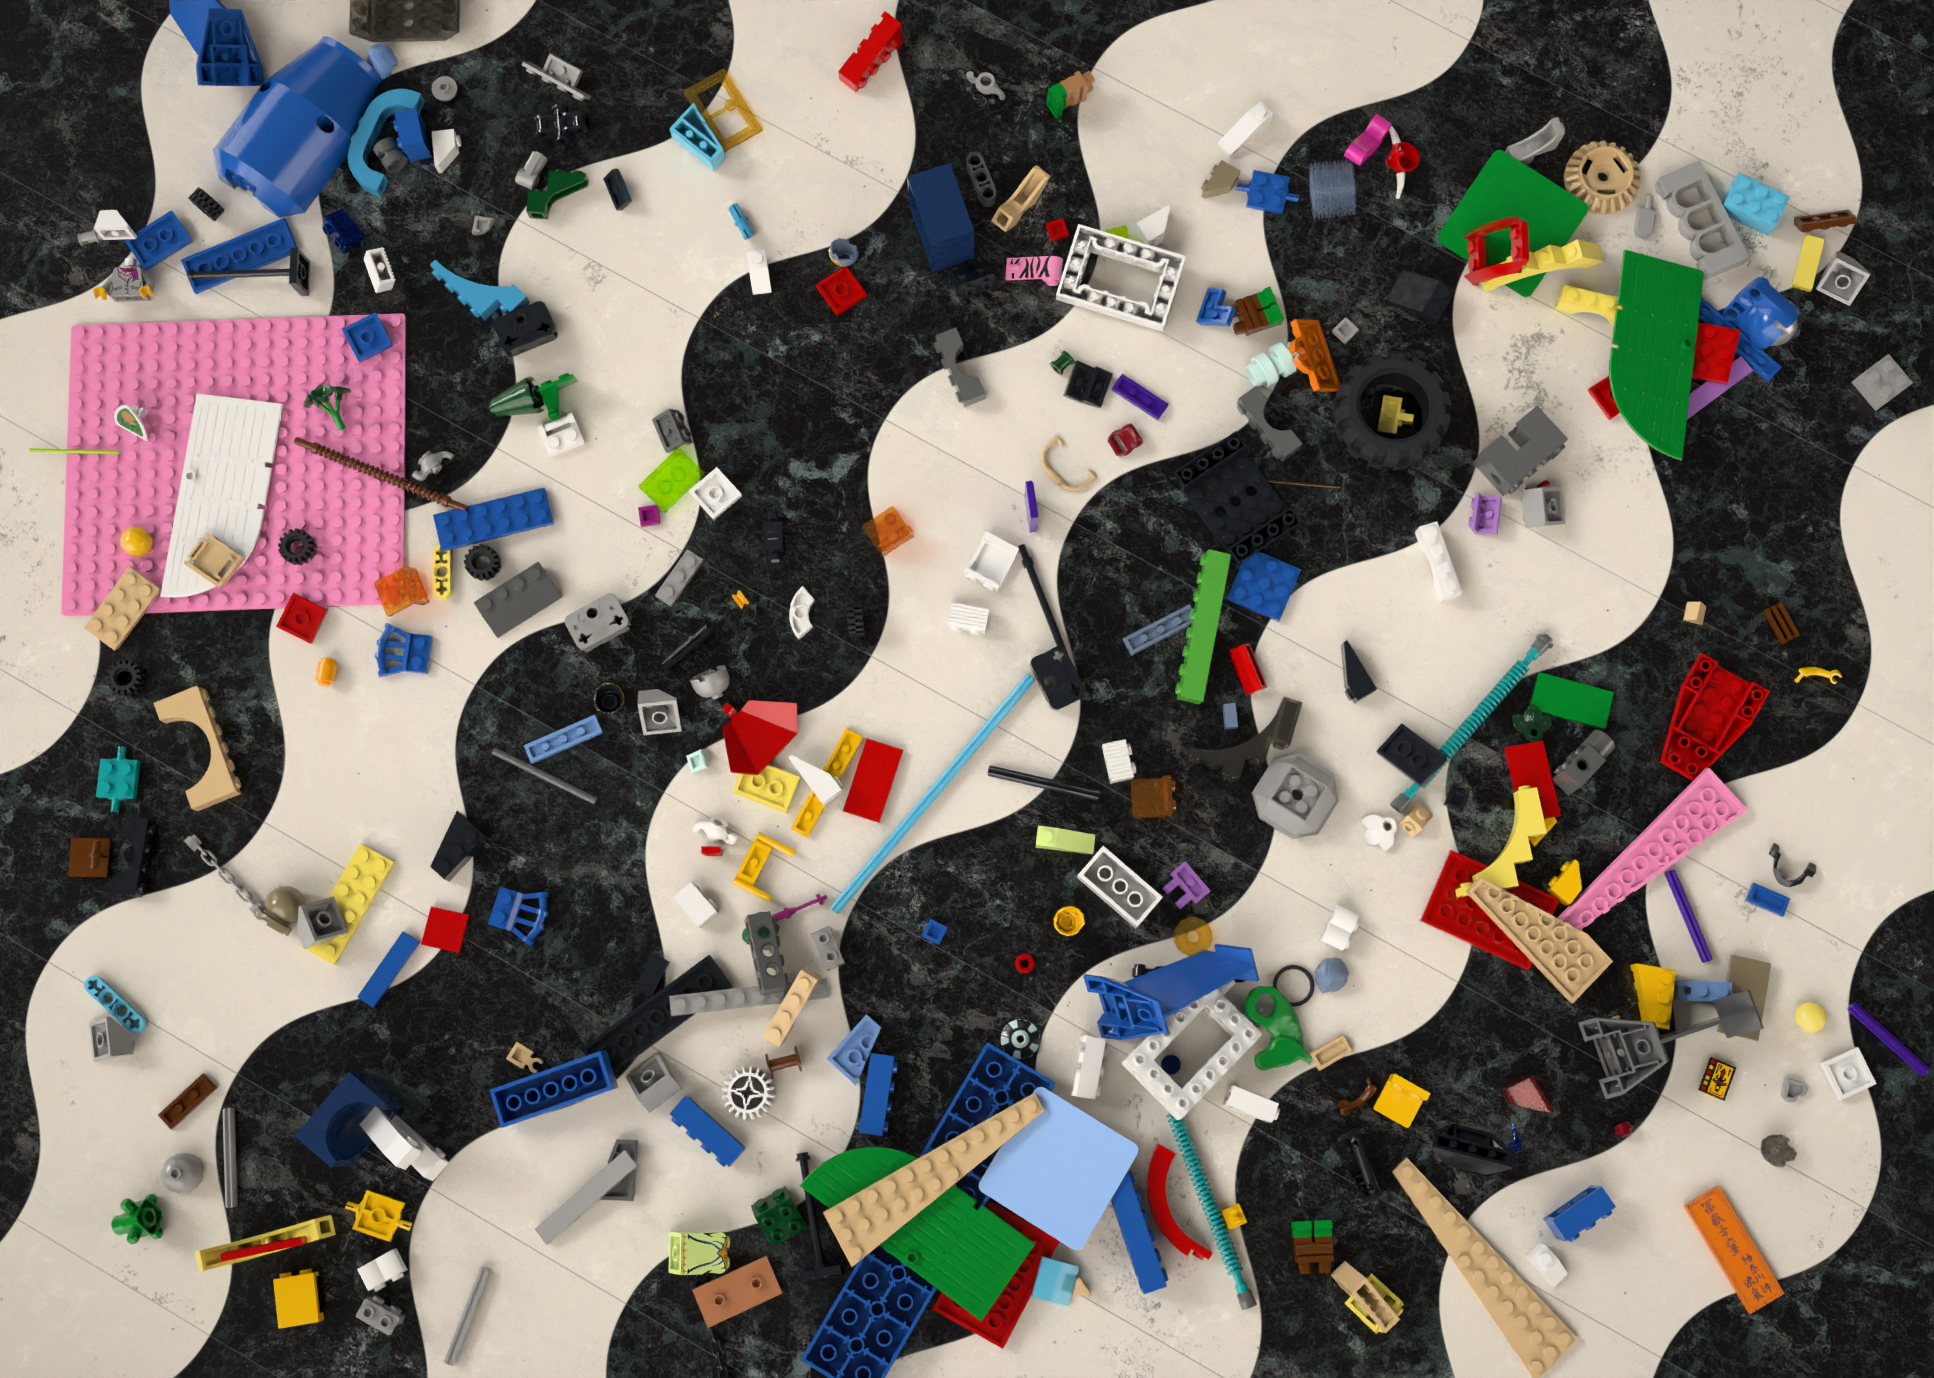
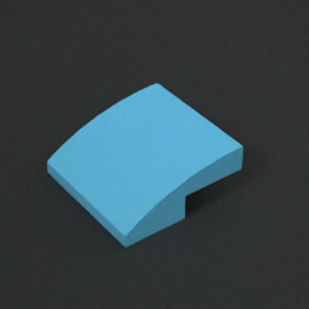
[1031,1256,1079,1306]

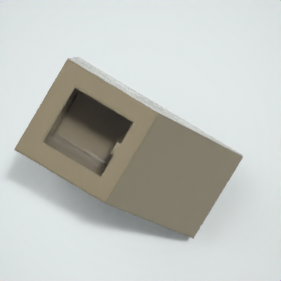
[1201,160,1241,199]

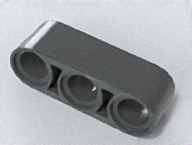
[967,152,996,207]

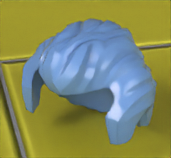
[367,43,397,79]

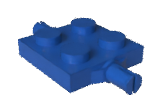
[1236,170,1299,214]

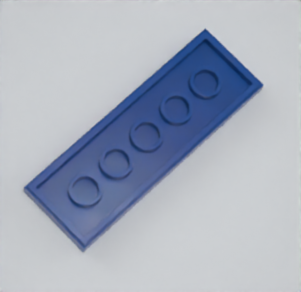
[181,217,297,294]

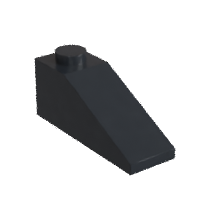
[1341,640,1377,704]

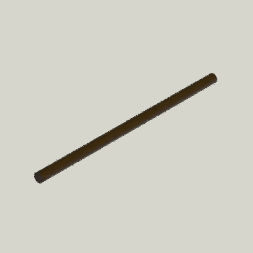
[1266,479,1340,489]

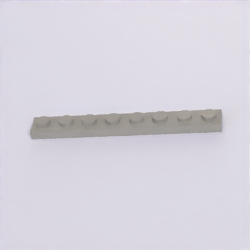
[669,978,829,1016]

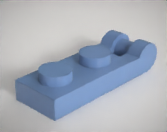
[1674,980,1732,1002]

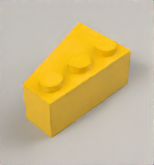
[1630,964,1676,1030]

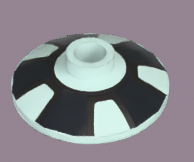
[1001,1019,1040,1059]

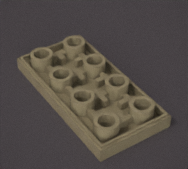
[1717,955,1771,1041]

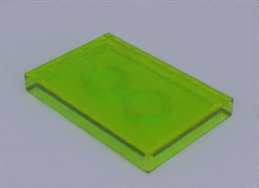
[638,447,705,513]

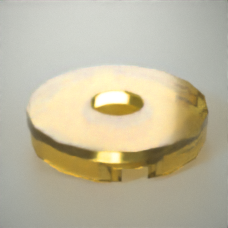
[1173,917,1213,956]

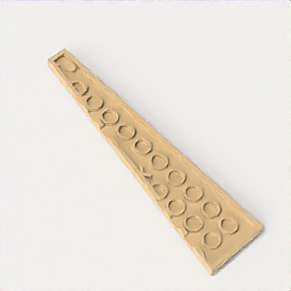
[823,1093,1044,1267]

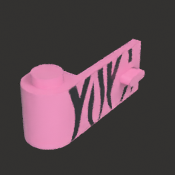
[1005,256,1063,286]

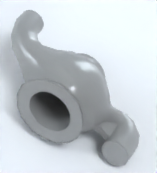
[966,71,1005,100]
[412,451,454,481]

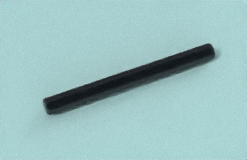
[987,766,1101,801]

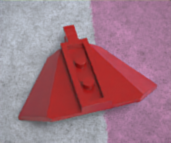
[722,700,798,775]

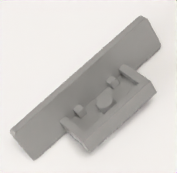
[522,53,591,101]

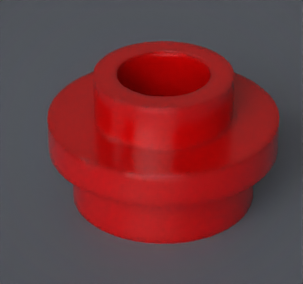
[1015,953,1035,973]

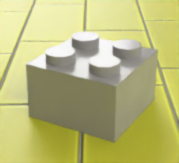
[1852,354,1913,411]

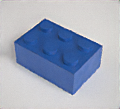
[1543,1185,1616,1242]

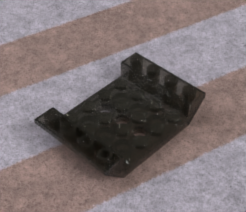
[349,0,460,42]

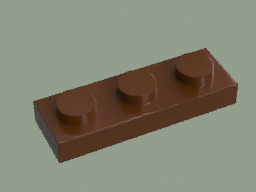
[1794,209,1856,232]

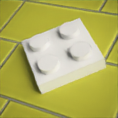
[688,467,742,520]
[1820,1047,1876,1100]

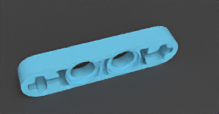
[84,976,147,1033]

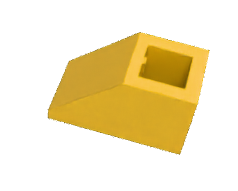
[1547,860,1582,906]

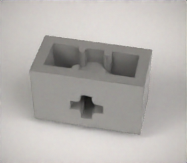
[811,926,845,971]

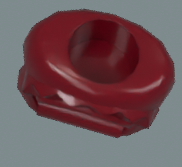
[1108,423,1143,457]

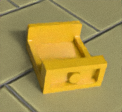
[273,1269,324,1329]

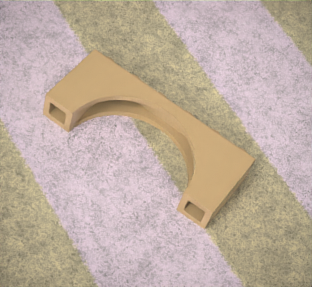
[154,686,242,811]

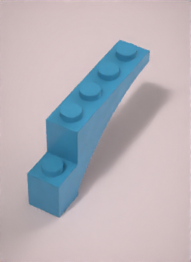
[430,260,530,320]

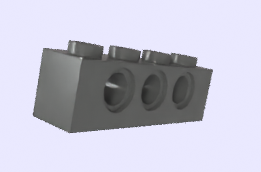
[744,911,789,995]

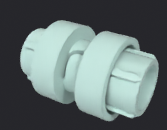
[1245,342,1299,388]

